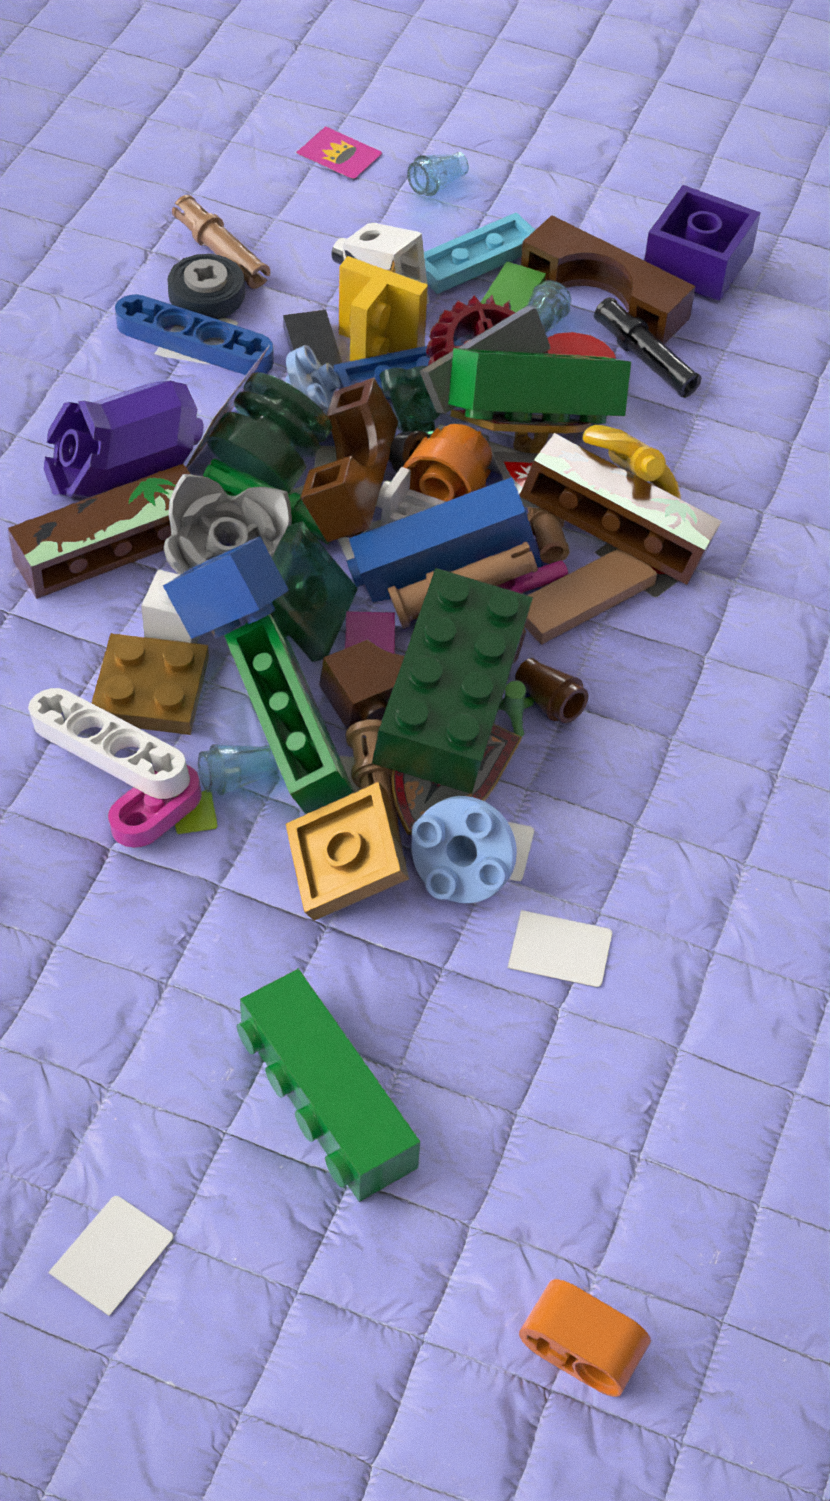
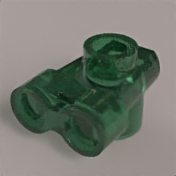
[379,366,441,436]

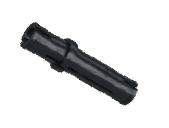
[594,297,702,398]

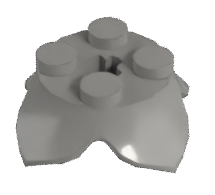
[164,474,292,578]

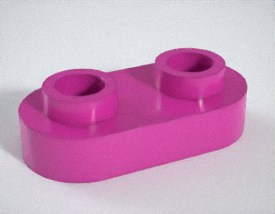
[108,765,202,848]

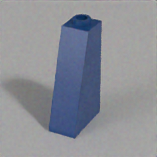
[346,477,543,602]

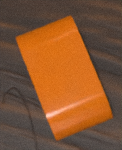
[519,1279,651,1397]

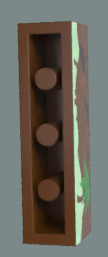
[519,433,722,585]
[8,463,191,599]

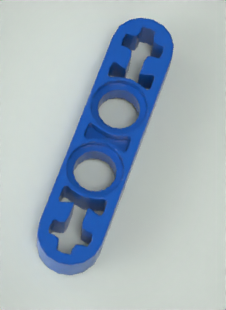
[115,294,274,377]

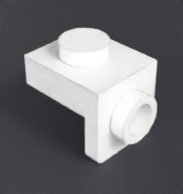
[377,467,445,526]

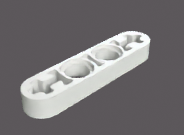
[28,688,190,799]

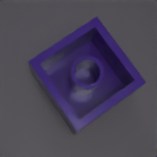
[644,185,761,301]

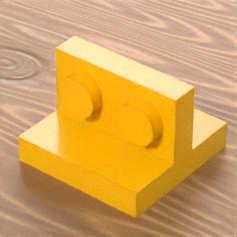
[339,256,428,361]

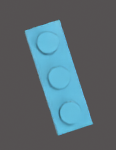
[424,212,535,294]

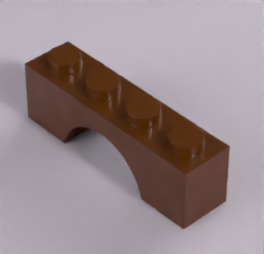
[521,215,696,344]
[300,378,399,542]
[319,629,527,729]

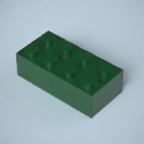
[372,568,533,794]

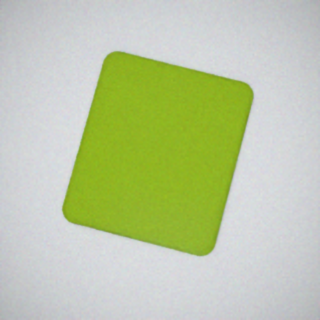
[175,790,218,834]

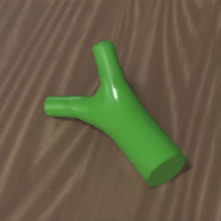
[499,681,534,737]

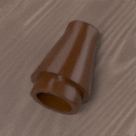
[515,658,589,723]

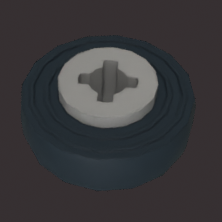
[167,254,245,319]

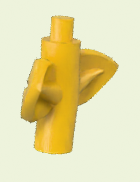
[583,425,681,499]

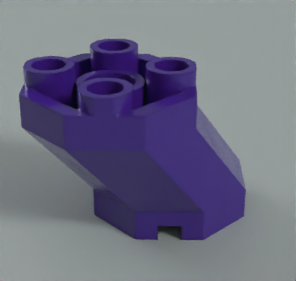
[43,380,204,498]

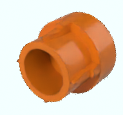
[403,424,492,502]

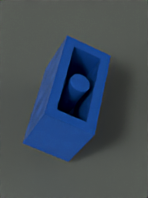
[163,536,289,639]

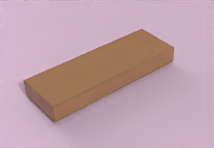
[525,549,657,645]

